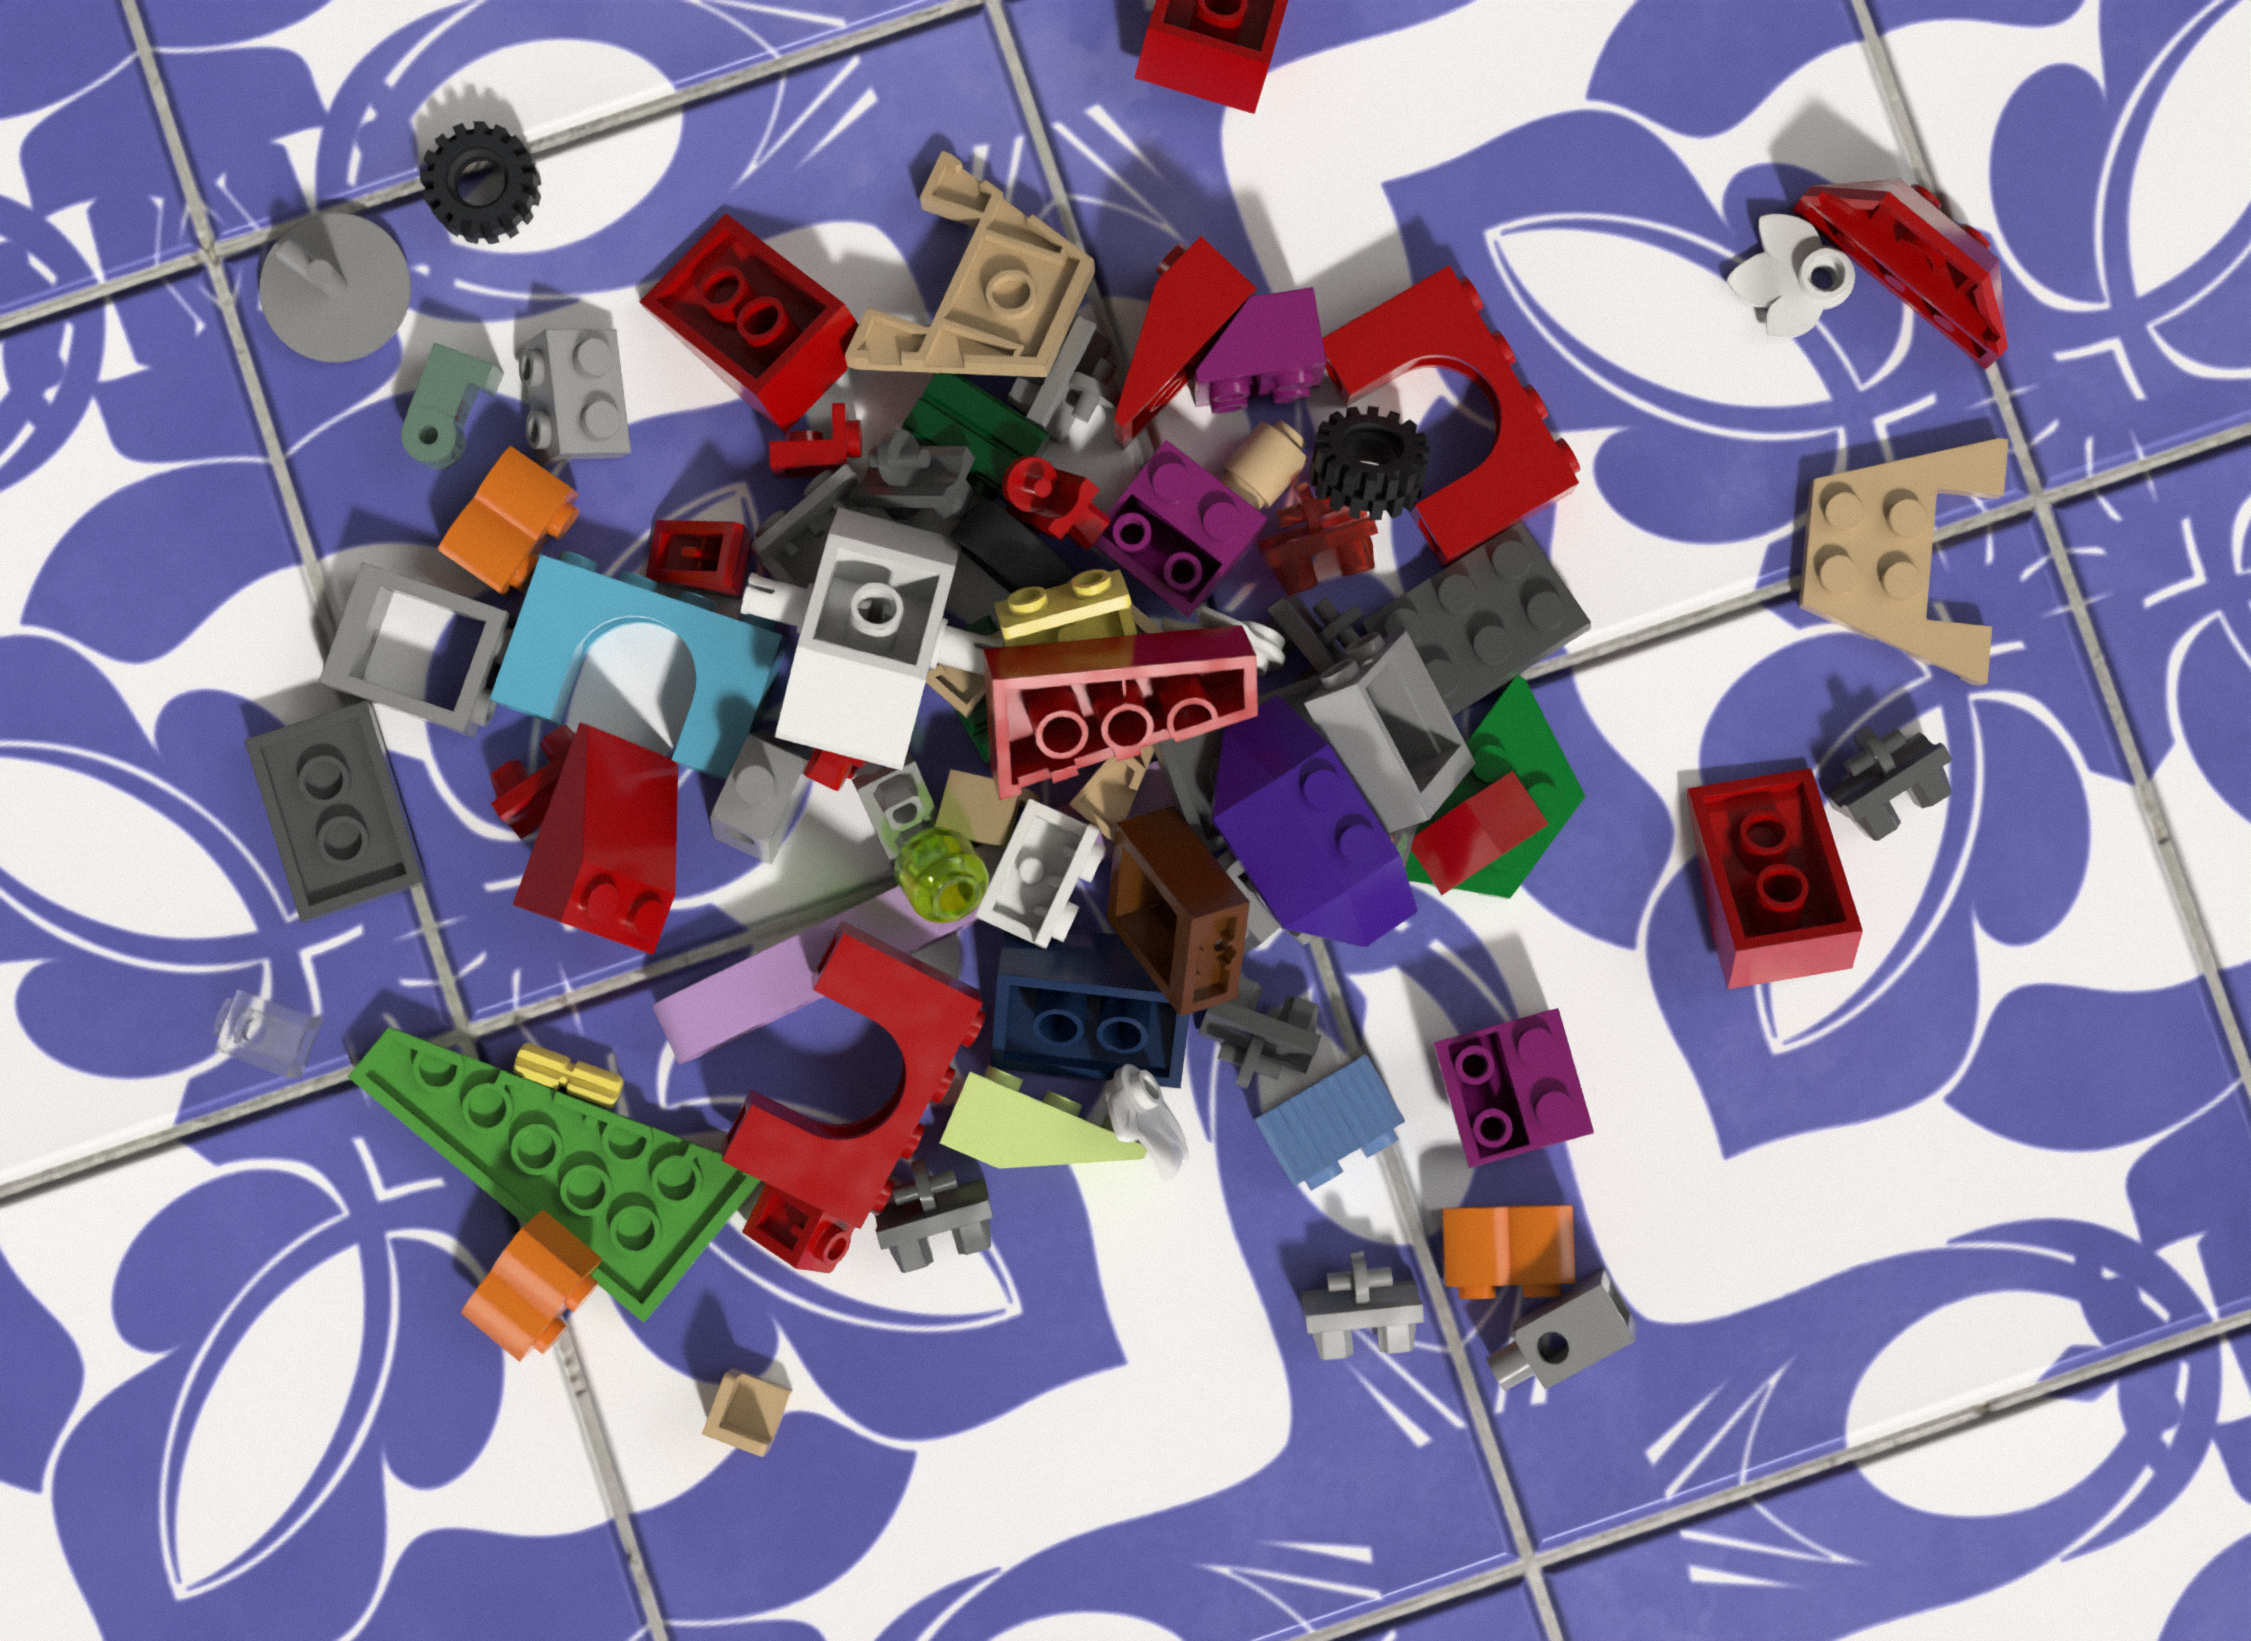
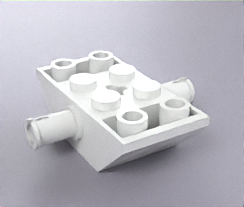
[741,507,1004,770]

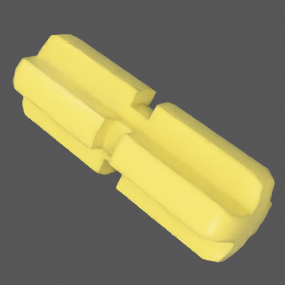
[513,1043,624,1109]

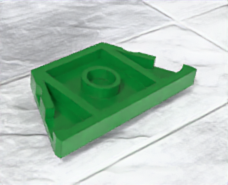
[1393,675,1586,900]

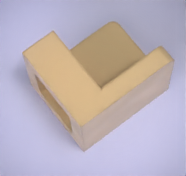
[934,769,1040,848]
[702,1367,793,1457]

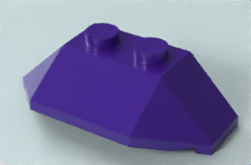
[1210,694,1418,947]

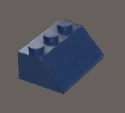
[991,929,1190,1089]

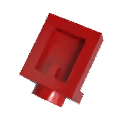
[769,402,862,479]
[742,1183,855,1274]

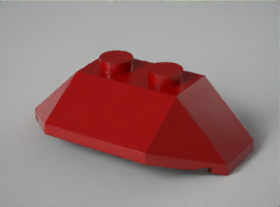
[1791,178,2008,370]

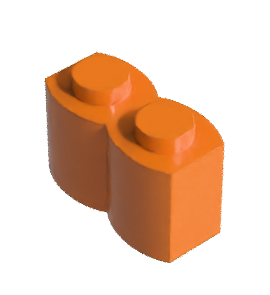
[437,445,580,597]
[1441,1204,1576,1299]
[461,1209,602,1362]

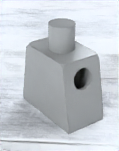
[710,729,814,865]
[1486,1268,1637,1391]

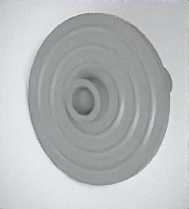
[259,213,411,363]

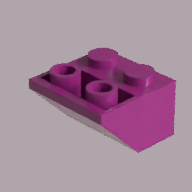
[1194,287,1326,414]
[1093,440,1267,619]
[1433,1008,1594,1168]

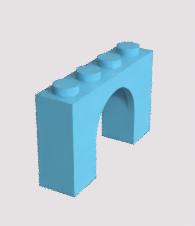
[490,550,788,781]

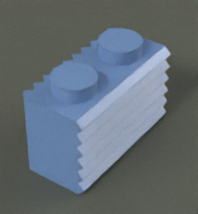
[1253,1054,1405,1191]

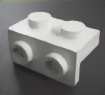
[975,798,1107,949]

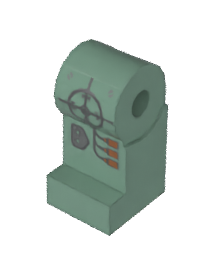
[401,342,504,470]

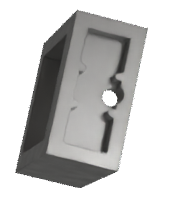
[318,562,517,738]
[1304,630,1476,834]

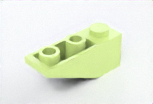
[940,1065,1147,1169]

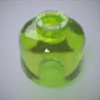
[894,827,989,924]

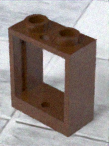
[1107,806,1250,1017]

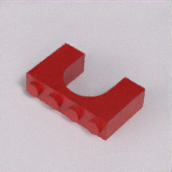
[1322,265,1581,568]
[721,920,986,1229]

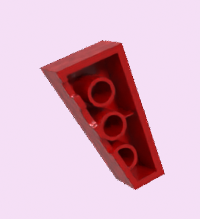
[983,625,1258,801]

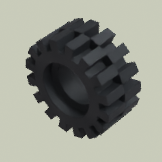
[420,121,542,245]
[1309,406,1430,520]

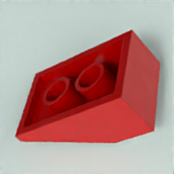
[1134,0,1288,114]
[639,213,859,433]
[1114,236,1257,451]
[512,722,678,955]
[1686,768,1863,989]

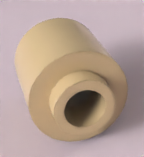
[1219,420,1309,511]

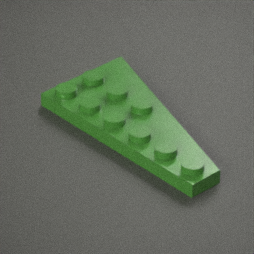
[348,1027,762,1323]

